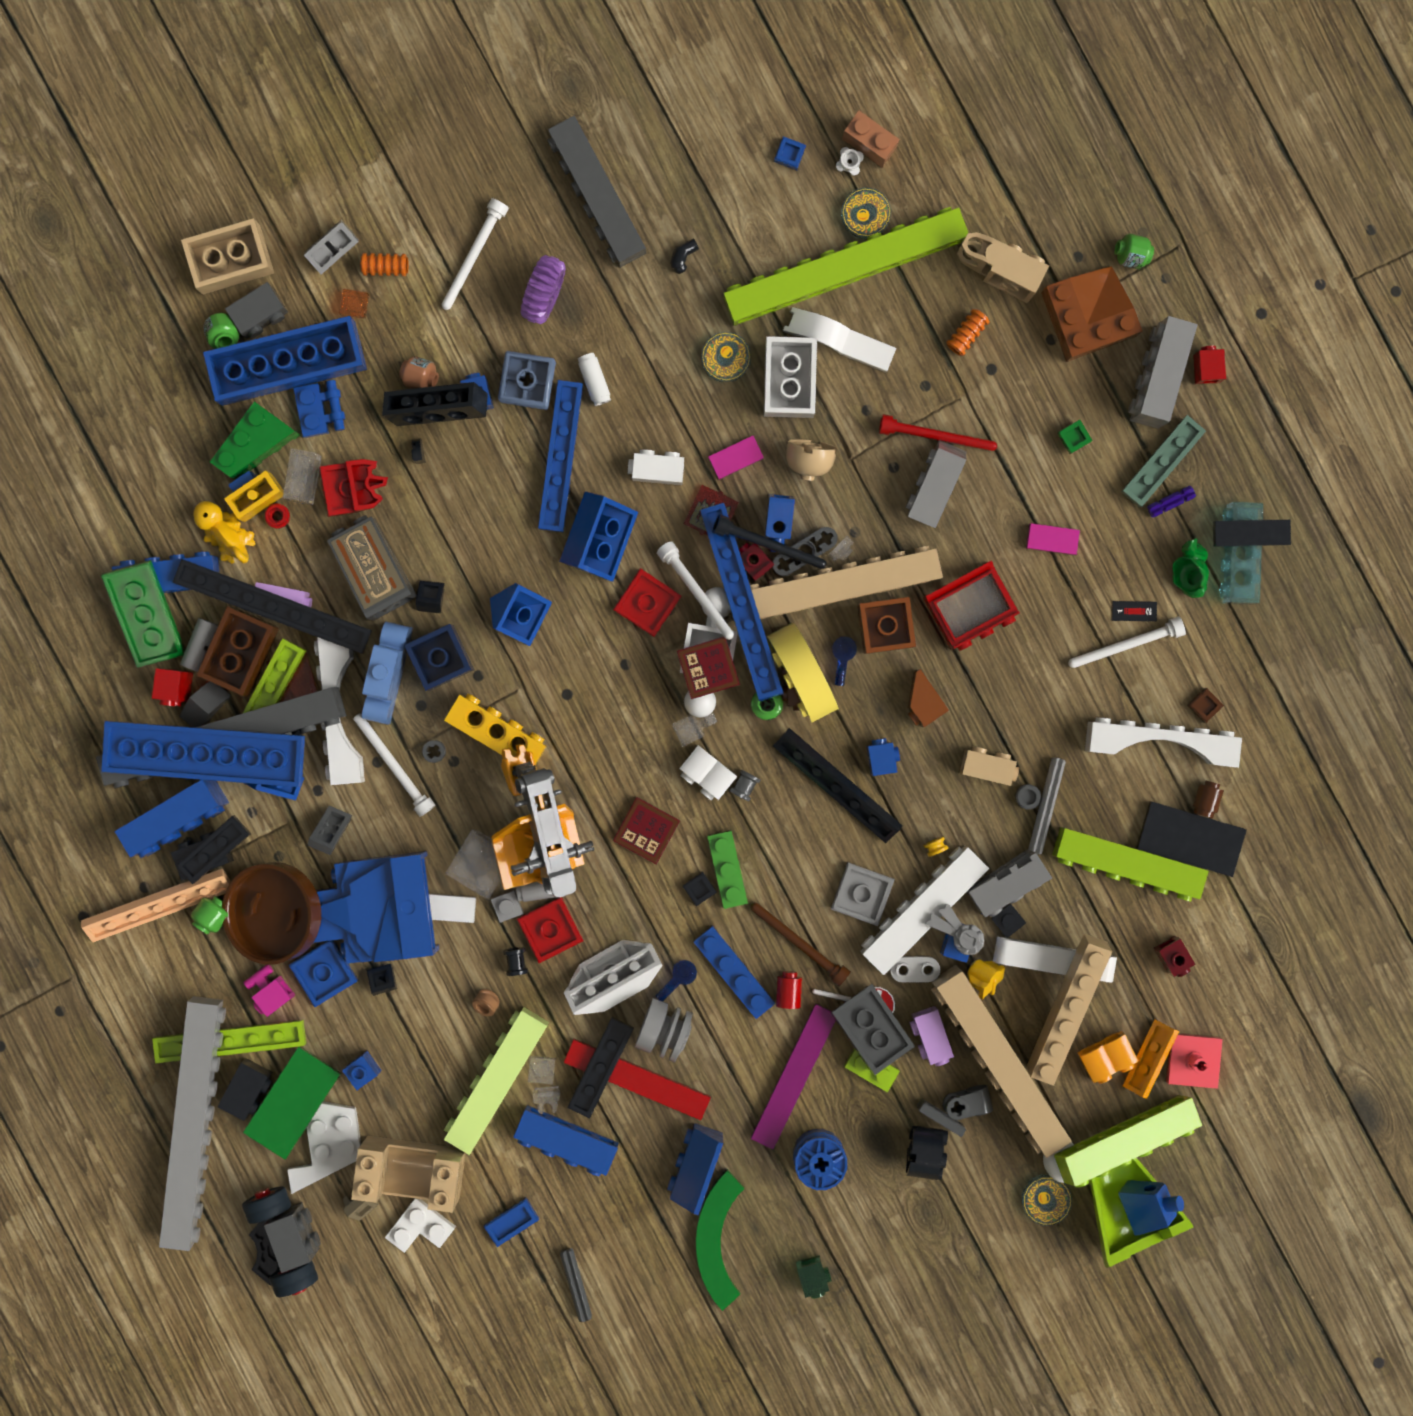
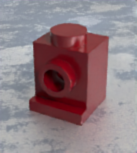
[739,542,774,582]

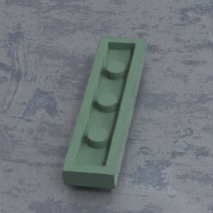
[1121,415,1206,508]

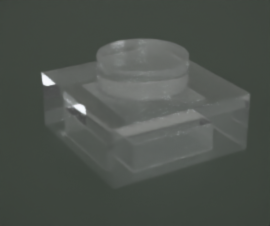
[828,536,854,562]
[528,1056,556,1085]

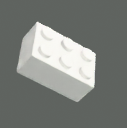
[764,337,817,418]

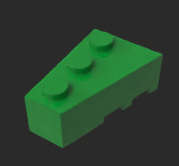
[210,401,301,480]

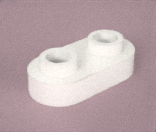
[890,956,940,982]

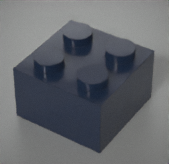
[404,624,474,691]

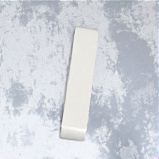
[993,937,1117,982]

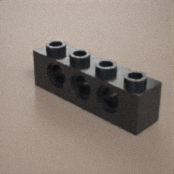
[382,382,488,426]

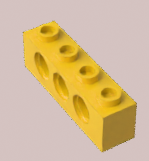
[444,693,547,765]

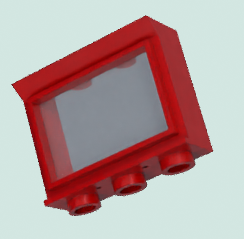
[923,560,1020,651]

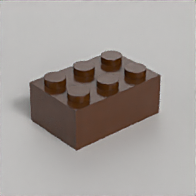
[196,606,279,696]

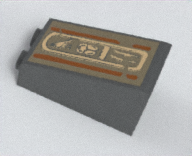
[327,515,417,621]

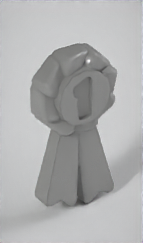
[926,904,984,955]

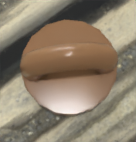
[472,989,500,1016]

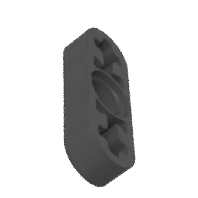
[773,527,837,577]

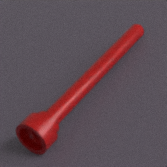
[879,414,997,451]

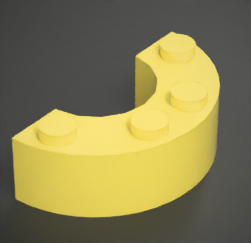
[766,623,839,722]

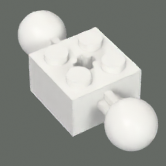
[680,587,738,718]

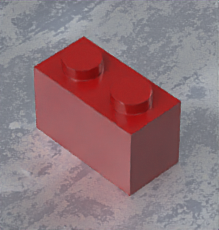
[152,668,194,706]

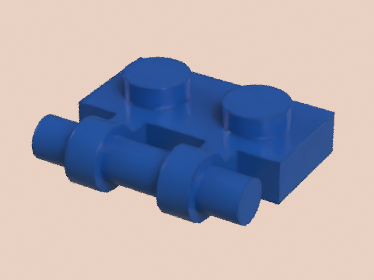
[293,380,345,438]

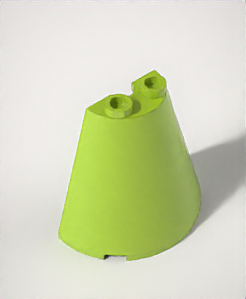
[1089,1158,1193,1268]

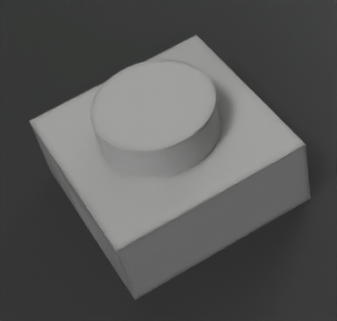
[491,890,524,923]

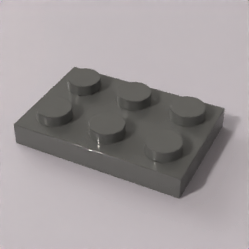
[830,984,915,1075]

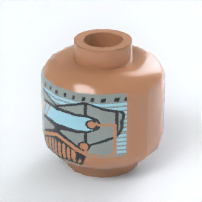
[399,356,439,389]

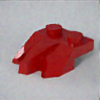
[319,459,388,517]

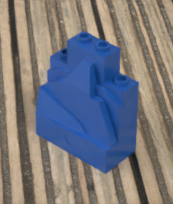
[314,851,440,964]

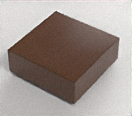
[1187,688,1224,723]

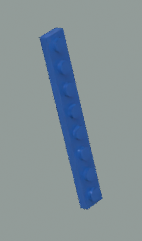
[700,503,783,701]

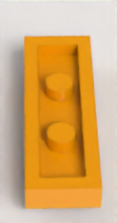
[1123,1019,1179,1099]

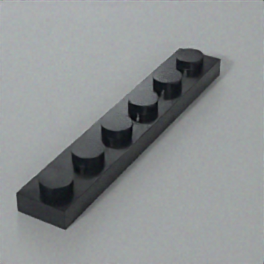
[773,728,903,844]

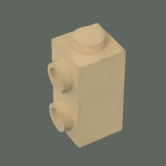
[959,746,1019,786]

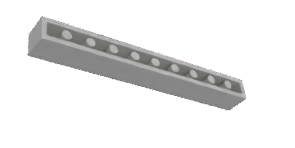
[159,996,226,1251]

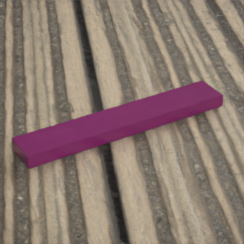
[751,1003,836,1149]

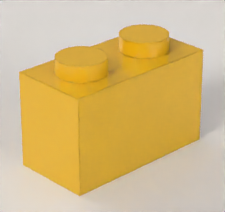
[224,471,286,522]

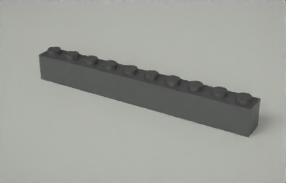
[96,687,347,789]

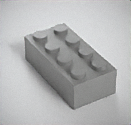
[1128,316,1198,429]

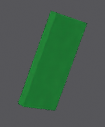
[101,560,185,668]
[243,1047,341,1160]

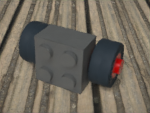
[242,1186,321,1297]

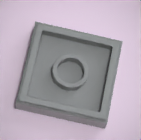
[831,862,895,926]

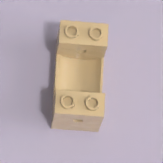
[351,1136,466,1213]

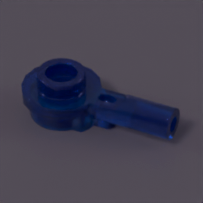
[832,637,857,687]
[655,960,697,1001]

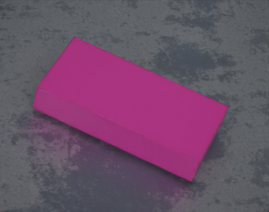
[708,436,764,480]
[1026,523,1080,555]

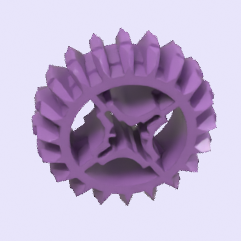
[521,255,566,324]

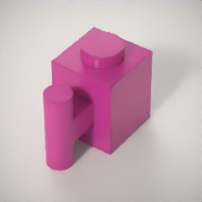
[243,965,295,1017]

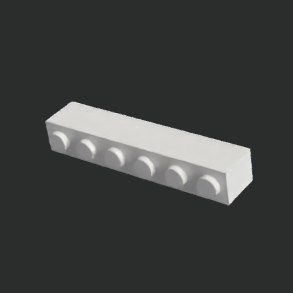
[860,846,989,975]

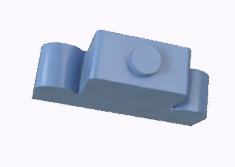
[362,621,413,725]

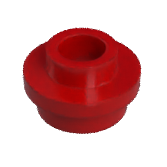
[265,503,290,529]

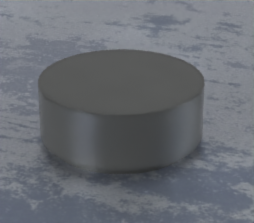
[1015,784,1041,809]

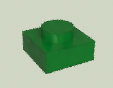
[1057,420,1093,454]

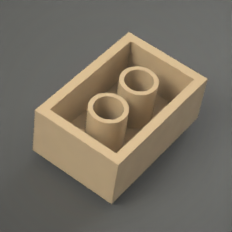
[181,218,274,294]

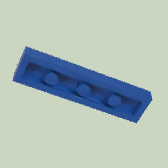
[693,925,775,1019]

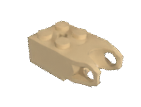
[957,232,1049,303]

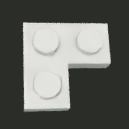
[385,1198,456,1253]

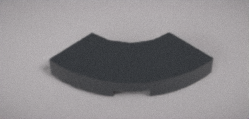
[249,1220,280,1286]

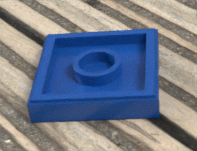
[289,940,358,1007]

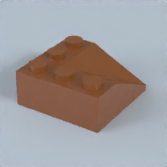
[1041,266,1143,362]

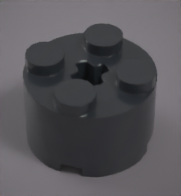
[906,1125,948,1180]

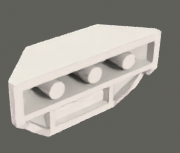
[564,940,663,1015]

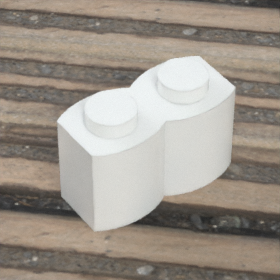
[679,745,737,800]

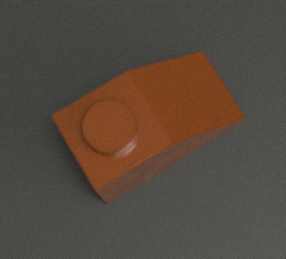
[908,669,949,727]

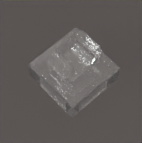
[533,1086,560,1114]

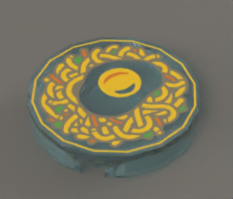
[841,188,891,239]
[701,332,751,382]
[1022,1175,1072,1226]

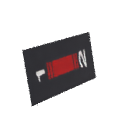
[1112,601,1157,622]

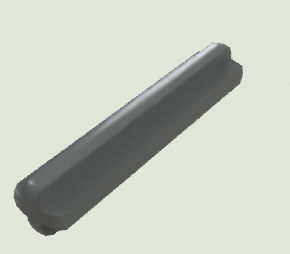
[560,1248,592,1322]

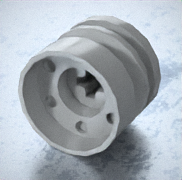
[635,998,693,1063]

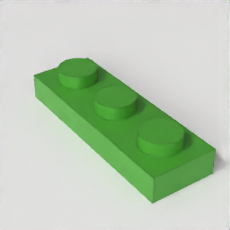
[707,830,748,909]

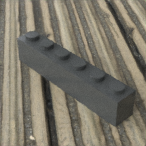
[547,115,646,268]

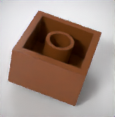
[857,597,916,654]

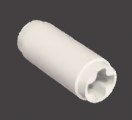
[578,353,611,406]

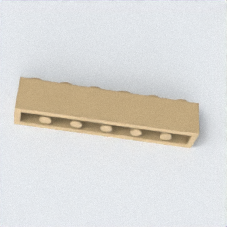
[1027,933,1112,1086]

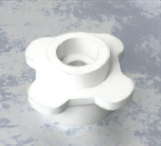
[836,147,864,176]

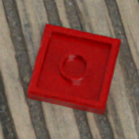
[613,568,682,637]
[517,897,584,963]

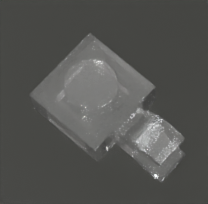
[672,713,718,747]

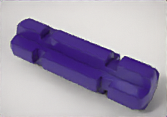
[1147,486,1196,517]

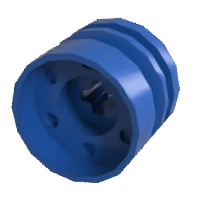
[793,1129,847,1190]

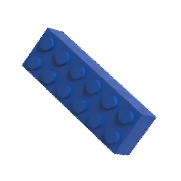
[203,316,367,406]

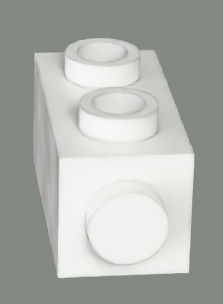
[628,450,684,485]

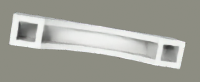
[314,637,365,785]
[1085,717,1242,768]

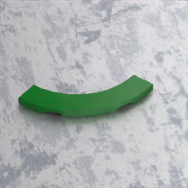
[696,1169,744,1311]

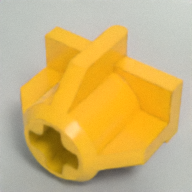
[967,959,1005,1000]

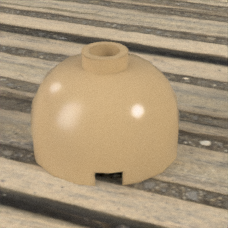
[786,439,836,481]

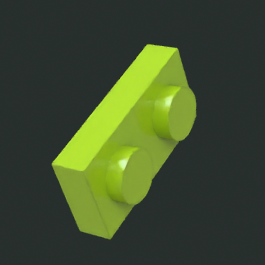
[844,1048,900,1093]

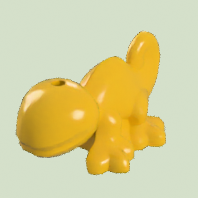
[193,501,255,564]

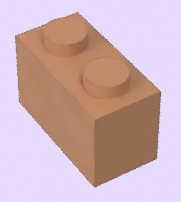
[842,111,900,168]

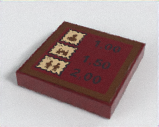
[677,637,740,700]
[613,797,680,865]

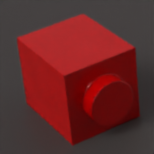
[1193,346,1226,384]

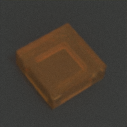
[339,289,369,319]

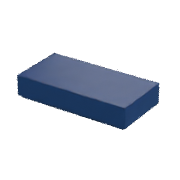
[484,1197,539,1247]

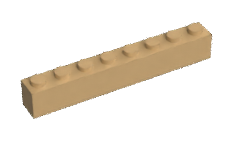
[750,546,943,619]

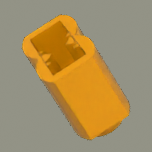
[1077,1031,1138,1084]

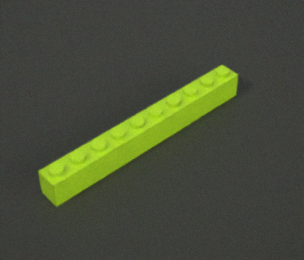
[723,207,968,326]

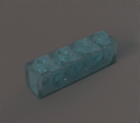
[1220,502,1263,604]

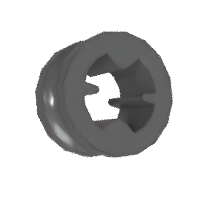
[422,740,446,763]

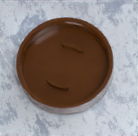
[222,862,321,965]

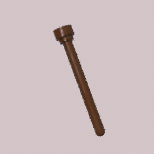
[750,902,851,987]

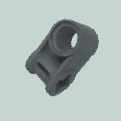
[942,1085,993,1120]

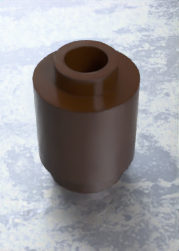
[1193,780,1224,818]

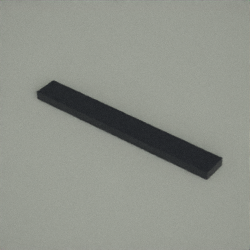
[173,559,372,654]

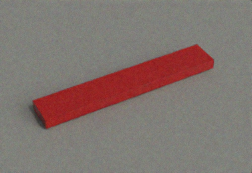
[564,1039,711,1120]

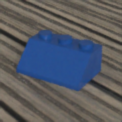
[559,491,638,582]
[667,1123,723,1215]

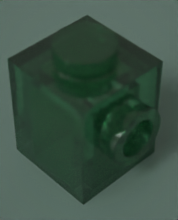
[796,1255,832,1299]

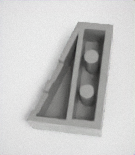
[906,440,967,528]
[967,849,1052,918]

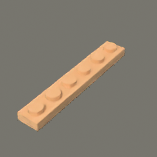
[81,869,231,942]

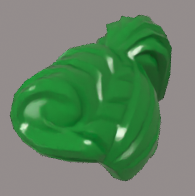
[1172,538,1209,598]

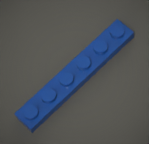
[538,380,583,533]

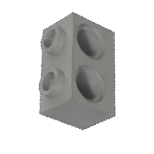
[304,219,359,274]

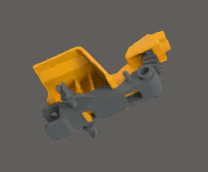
[491,744,594,898]

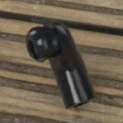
[670,238,699,274]

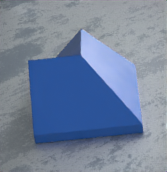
[490,583,552,646]

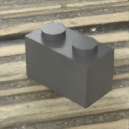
[225,282,288,339]

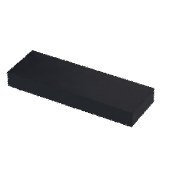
[1213,519,1291,547]
[176,815,251,884]

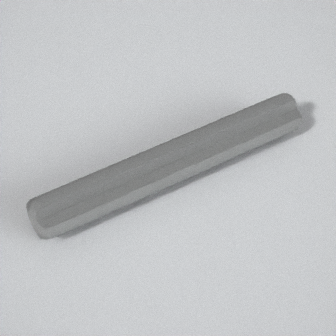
[1028,757,1066,854]

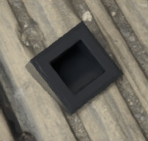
[416,580,445,613]

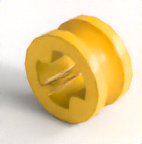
[923,836,949,857]

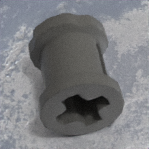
[730,769,761,801]

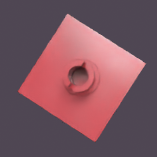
[1166,1034,1223,1089]

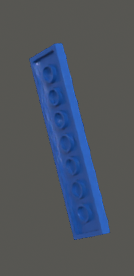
[102,721,305,787]

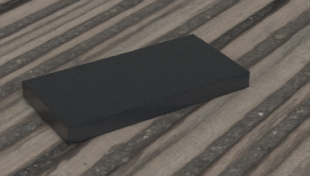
[1136,801,1247,877]

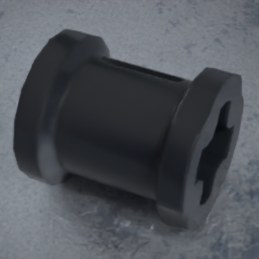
[503,947,528,976]

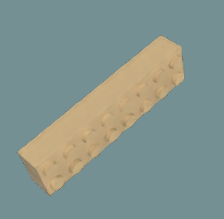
[931,965,1072,1158]

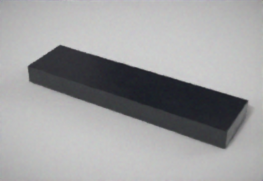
[567,1017,634,1119]

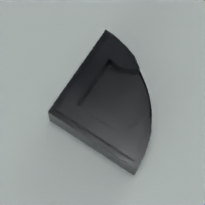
[411,438,426,464]

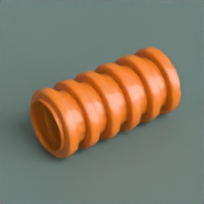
[360,253,409,276]
[946,309,990,356]

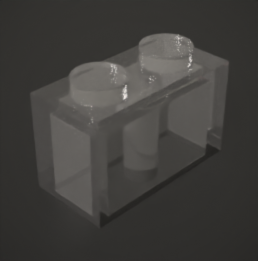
[283,448,322,505]

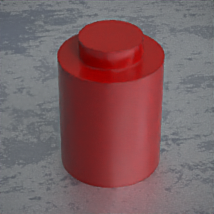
[776,971,802,1009]

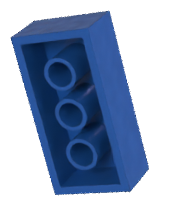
[114,780,229,858]

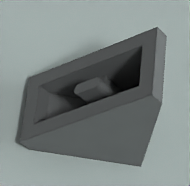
[179,681,231,727]

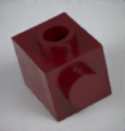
[1154,936,1196,977]

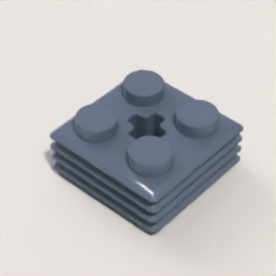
[498,351,556,410]

